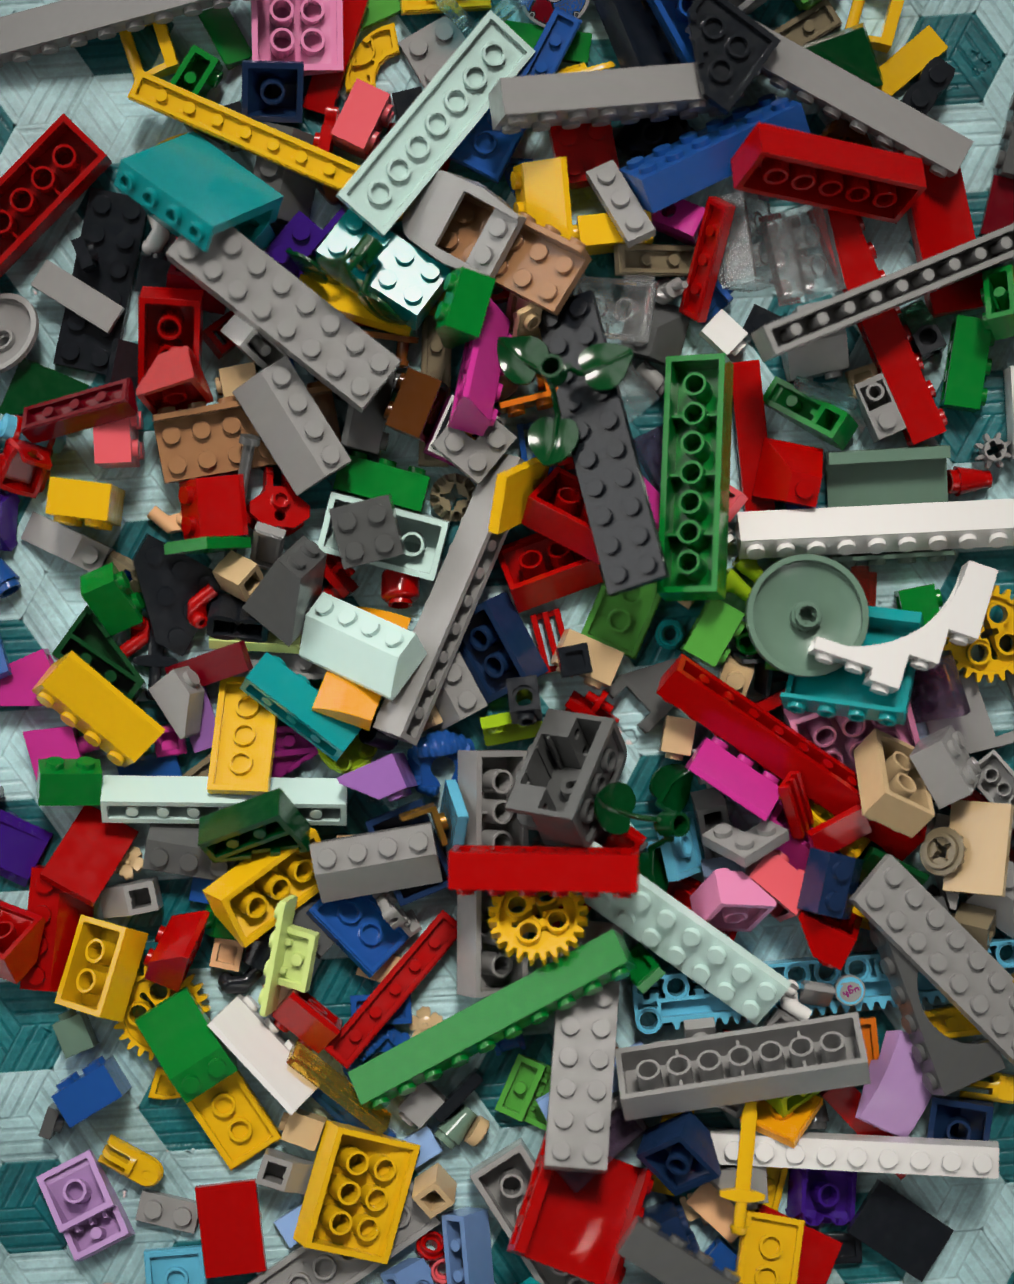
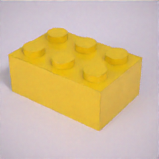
[45,477,125,531]
[54,915,149,1022]

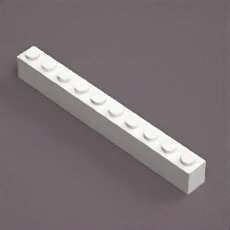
[735,499,1014,560]
[707,1127,999,1179]

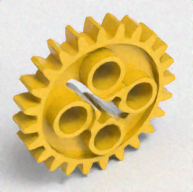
[943,585,1014,683]
[488,891,588,966]
[114,965,211,1061]

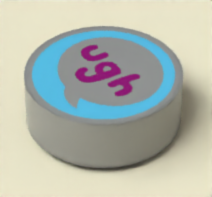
[834,974,865,1006]

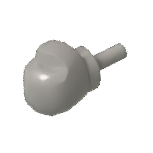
[648,277,688,305]

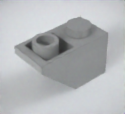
[854,373,907,443]
[99,876,164,918]
[255,1147,314,1194]

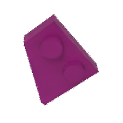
[271,724,319,777]

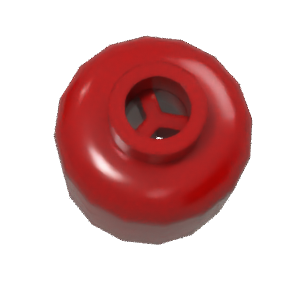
[381,569,420,609]

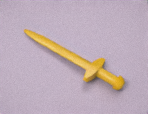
[719,1101,765,1236]

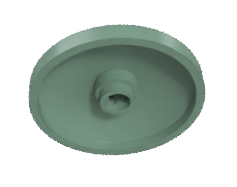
[745,554,869,677]

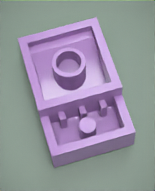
[855,1030,932,1137]
[36,1150,135,1261]

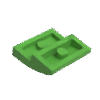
[494,1053,551,1131]

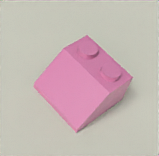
[690,868,777,932]

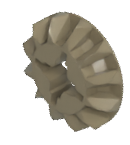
[430,473,476,522]
[920,827,967,876]

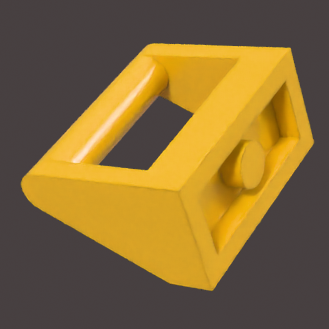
[845,0,904,53]
[119,22,180,81]

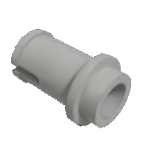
[633,359,665,397]

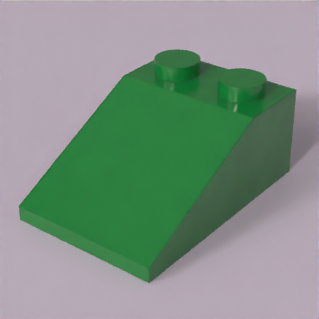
[435,267,496,349]
[135,987,238,1104]

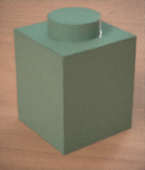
[52,1009,99,1058]

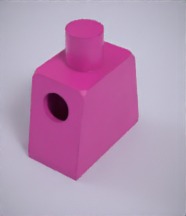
[651,199,705,246]
[23,726,100,780]

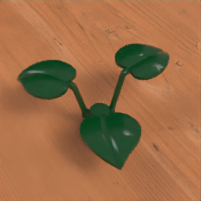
[285,234,408,325]
[497,336,634,467]
[594,764,694,893]

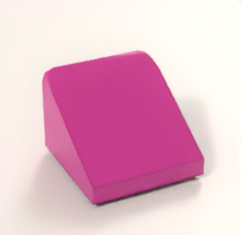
[154,724,187,758]

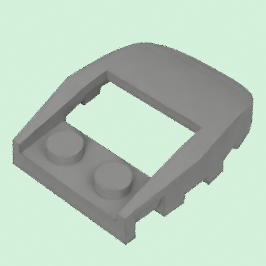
[402,170,527,278]
[922,668,1014,755]

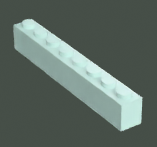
[100,775,347,826]

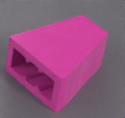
[0,649,54,706]

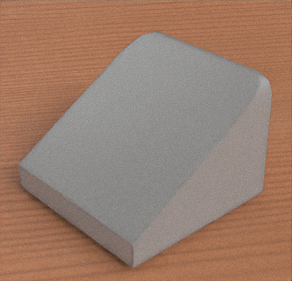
[799,980,835,1007]

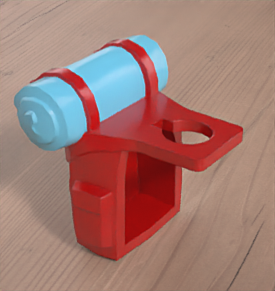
[0,413,66,499]

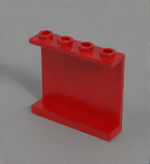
[506,1133,654,1284]

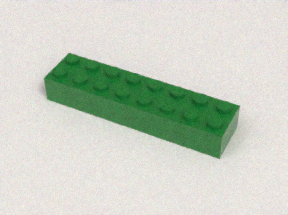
[657,353,734,601]

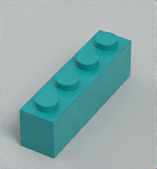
[239,652,362,762]

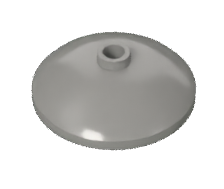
[0,293,39,373]

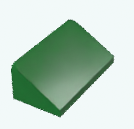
[198,7,252,71]

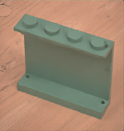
[825,445,955,567]

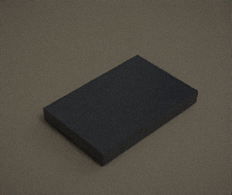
[845,1179,954,1282]

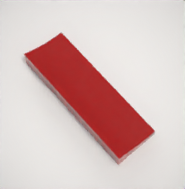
[893,147,985,319]

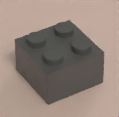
[329,494,406,569]

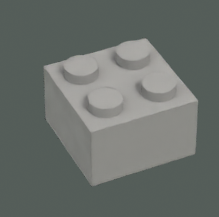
[909,724,981,810]

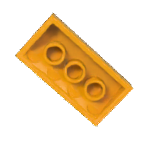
[312,606,411,731]

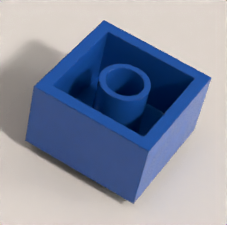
[51,1055,132,1128]

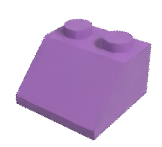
[337,752,418,802]

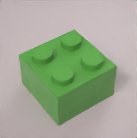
[679,600,746,668]

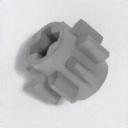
[973,432,1012,470]

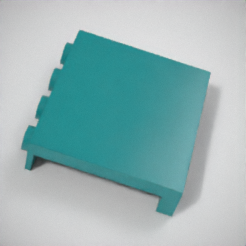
[114,131,284,252]
[780,606,924,726]

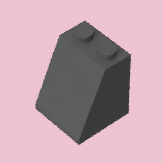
[242,535,327,647]

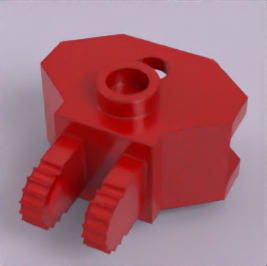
[246,467,310,537]

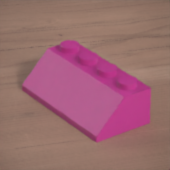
[448,298,512,437]

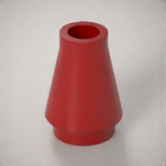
[947,466,992,496]

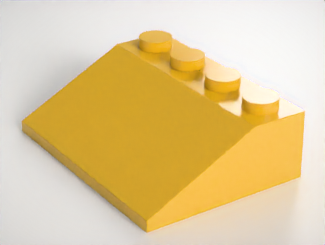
[293,1119,421,1265]

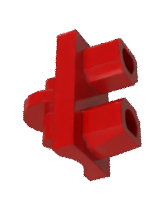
[322,553,359,599]
[565,690,620,723]

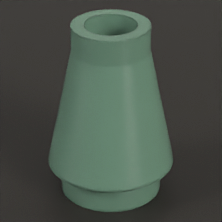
[434,1104,477,1150]

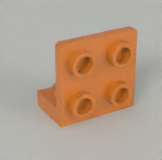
[499,374,558,418]

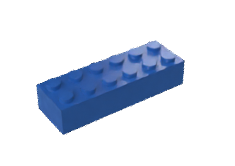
[619,93,811,213]

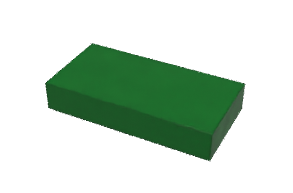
[628,942,666,994]

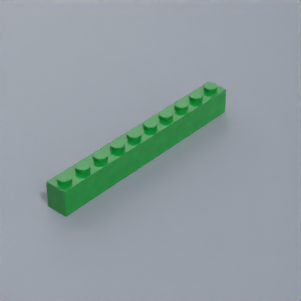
[348,929,637,1110]

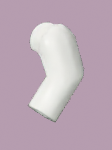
[779,979,812,1020]

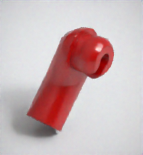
[187,583,218,629]
[119,615,150,658]

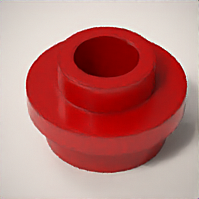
[416,1231,444,1261]

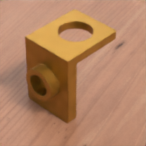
[399,803,449,846]

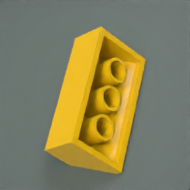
[510,157,573,240]
[31,651,166,768]
[202,827,321,948]

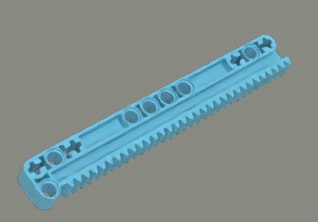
[631,937,1014,1035]

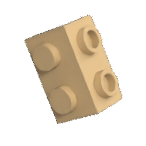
[506,292,542,337]

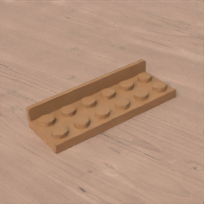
[410,192,592,316]
[152,381,341,484]

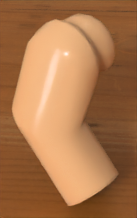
[147,506,182,534]

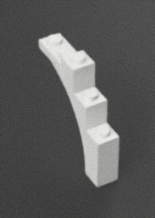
[808,560,998,696]

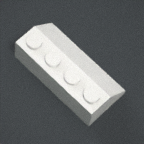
[207,993,322,1115]

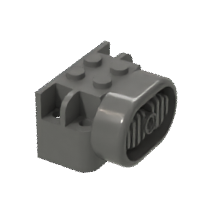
[505,708,627,848]

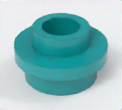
[655,619,685,650]

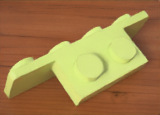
[258,894,320,1017]

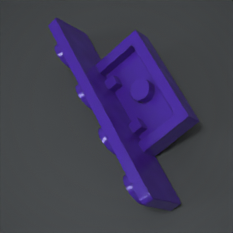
[264,208,346,279]

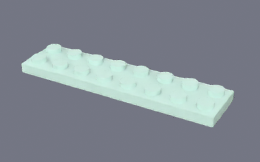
[336,10,536,237]
[577,841,792,1025]

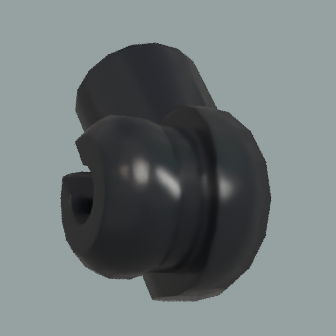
[218,966,263,994]

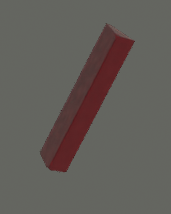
[21,377,137,444]

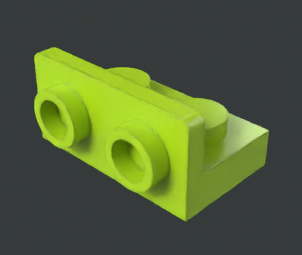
[480,711,542,746]

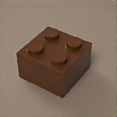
[384,367,449,444]

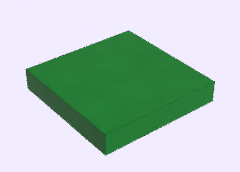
[164,536,251,555]

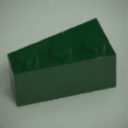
[52,605,146,702]
[198,788,310,863]

